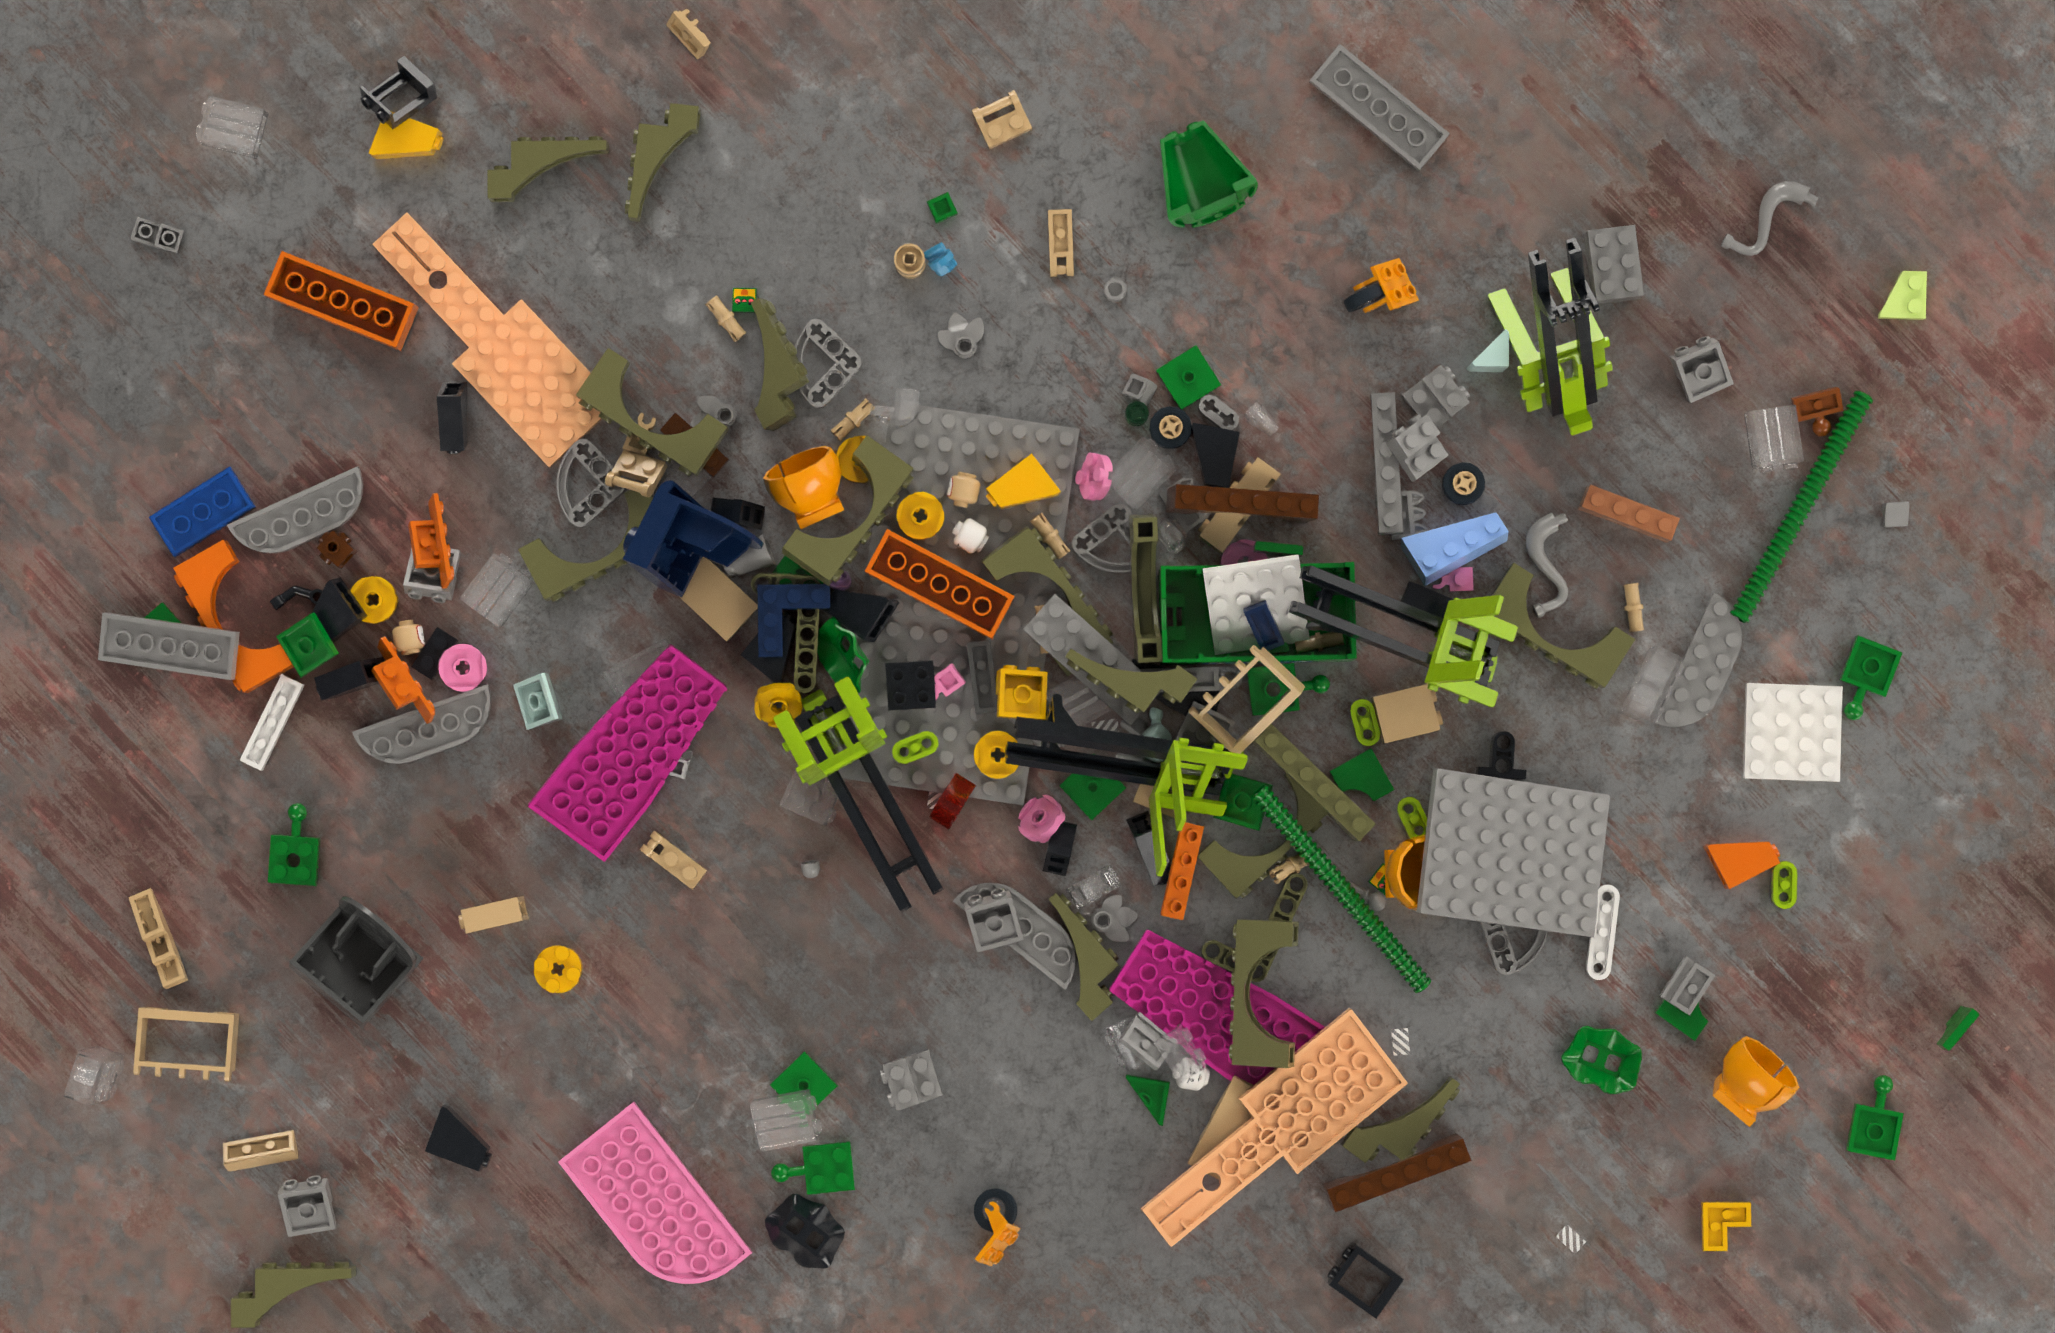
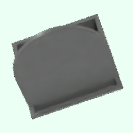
[289,896,423,1029]

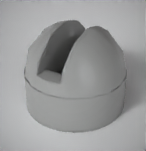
[800,860,820,878]

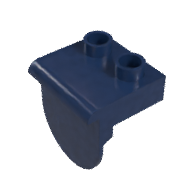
[623,480,764,598]

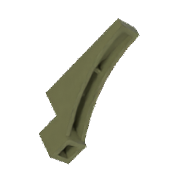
[625,103,701,222]
[487,136,609,202]
[751,298,809,431]
[1065,649,1197,714]
[1048,893,1119,1021]
[1341,1077,1460,1163]
[231,1262,356,1328]

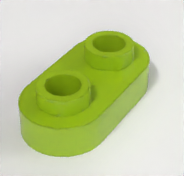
[1350,699,1380,746]
[892,731,939,764]
[1397,797,1427,838]
[1771,861,1797,909]

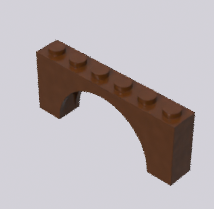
[1166,484,1319,523]
[1322,1133,1472,1213]

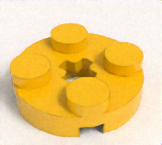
[836,436,869,484]
[896,492,944,540]
[350,576,399,624]
[754,683,802,728]
[974,731,1019,779]
[534,945,583,993]

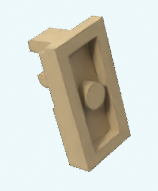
[666,9,711,60]

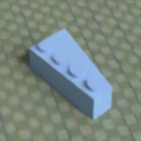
[1401,512,1509,586]

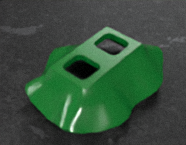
[817,617,869,693]
[1561,1026,1642,1094]

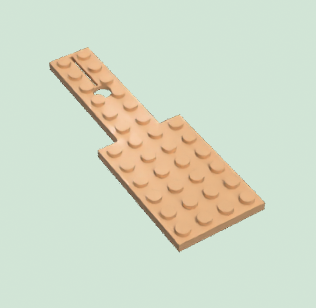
[372,212,602,468]
[1140,1008,1408,1247]

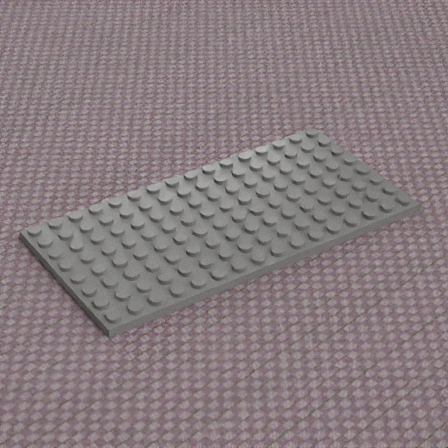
[838,401,1080,806]

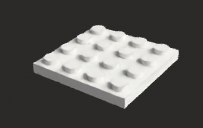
[1203,554,1310,655]
[1743,683,1843,782]

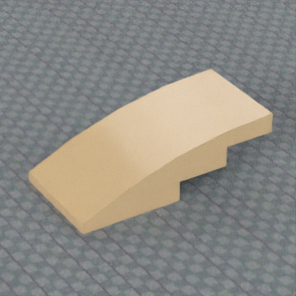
[680,557,758,642]
[1188,1075,1254,1180]

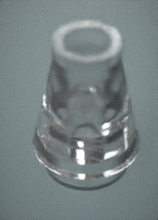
[1244,402,1279,437]

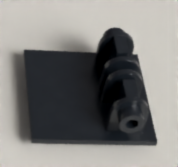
[885,660,936,711]

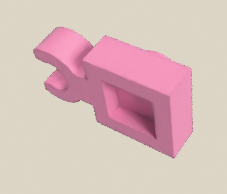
[1432,567,1473,592]
[934,663,966,700]

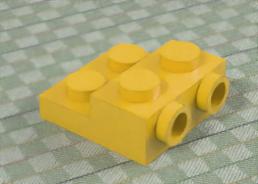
[996,665,1048,720]

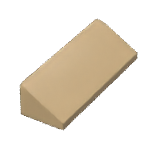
[223,1130,298,1172]

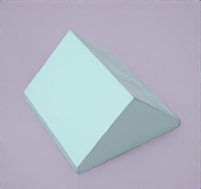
[1466,329,1509,372]
[513,673,562,730]

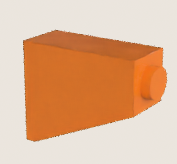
[1703,841,1780,889]

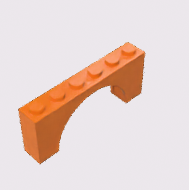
[173,540,294,693]

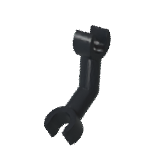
[269,585,322,610]

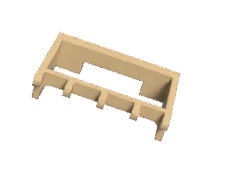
[1188,645,1305,754]
[133,1007,239,1082]

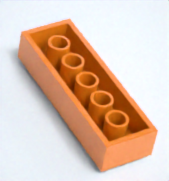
[263,251,419,351]
[865,529,1015,640]

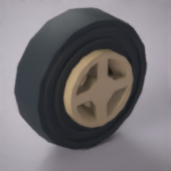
[1149,406,1192,449]
[1442,462,1485,505]

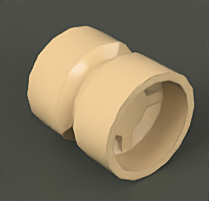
[894,243,926,279]

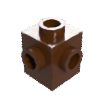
[317,530,358,569]

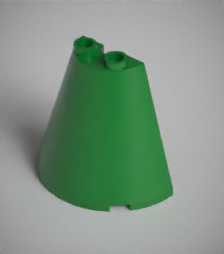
[1160,120,1258,228]

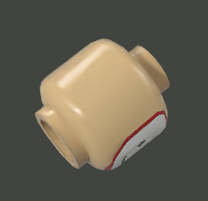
[947,472,981,508]
[392,620,425,656]

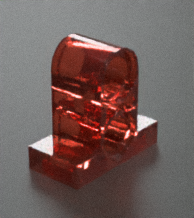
[929,773,976,830]

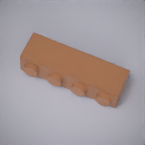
[1578,485,1680,543]

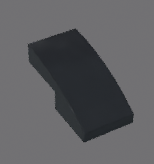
[1401,581,1454,618]

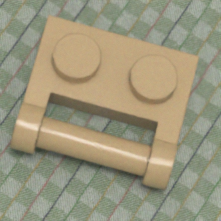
[971,90,1032,150]
[605,450,667,498]

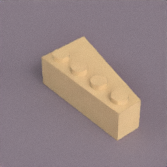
[1198,457,1281,554]

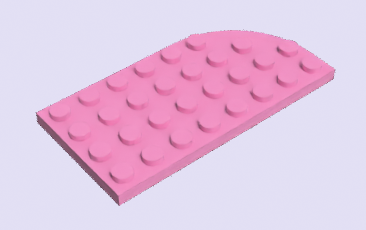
[558,1102,753,1284]

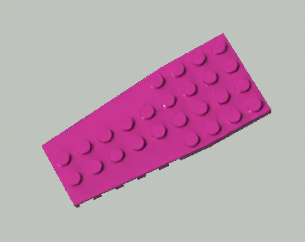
[528,644,727,862]
[1109,929,1325,1085]

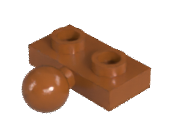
[1791,387,1844,437]

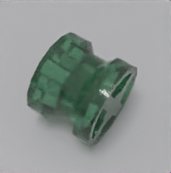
[1125,401,1149,427]

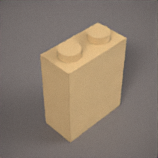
[1371,684,1443,744]
[458,896,529,933]

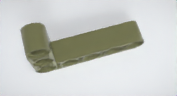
[751,572,820,693]
[1201,874,1308,982]

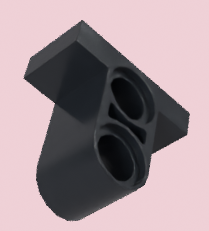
[710,497,765,530]
[1475,731,1527,780]
[1042,822,1077,876]

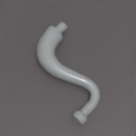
[1721,181,1818,256]
[1526,513,1568,618]

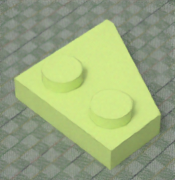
[1878,271,1927,320]

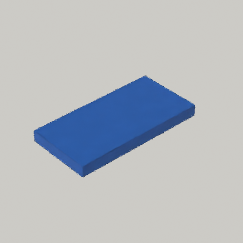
[149,466,256,558]

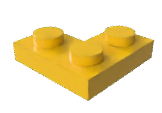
[1701,1202,1751,1251]

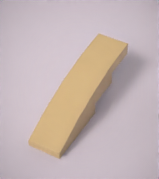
[128,888,188,989]

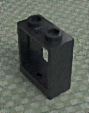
[1327,1243,1404,1319]

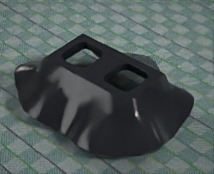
[765,1194,845,1269]

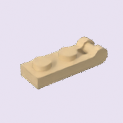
[1048,209,1074,277]
[640,831,708,890]

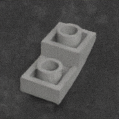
[130,217,184,254]

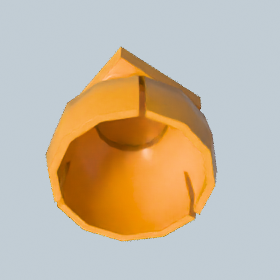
[763,446,844,529]
[1384,834,1426,910]
[1712,1036,1800,1127]

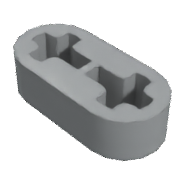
[1198,395,1239,430]

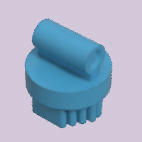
[924,242,957,277]

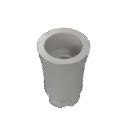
[723,535,776,578]

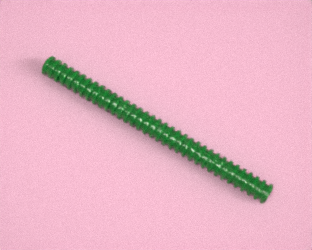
[1730,391,1873,623]
[1251,785,1432,993]

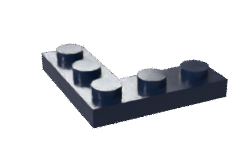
[757,584,830,658]

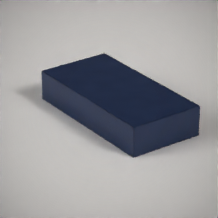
[1244,600,1285,651]

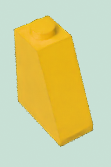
[369,111,444,159]
[986,453,1061,509]

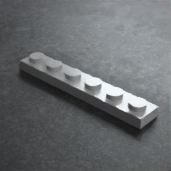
[1371,392,1403,535]

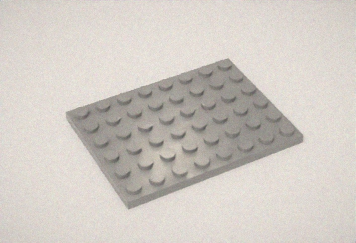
[1416,768,1610,937]

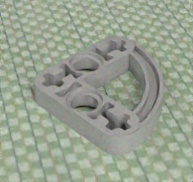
[795,319,862,409]
[557,439,626,528]
[1072,504,1160,573]
[1480,922,1549,975]

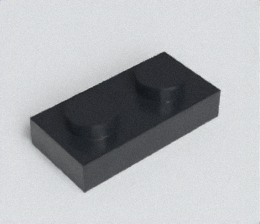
[411,627,458,680]

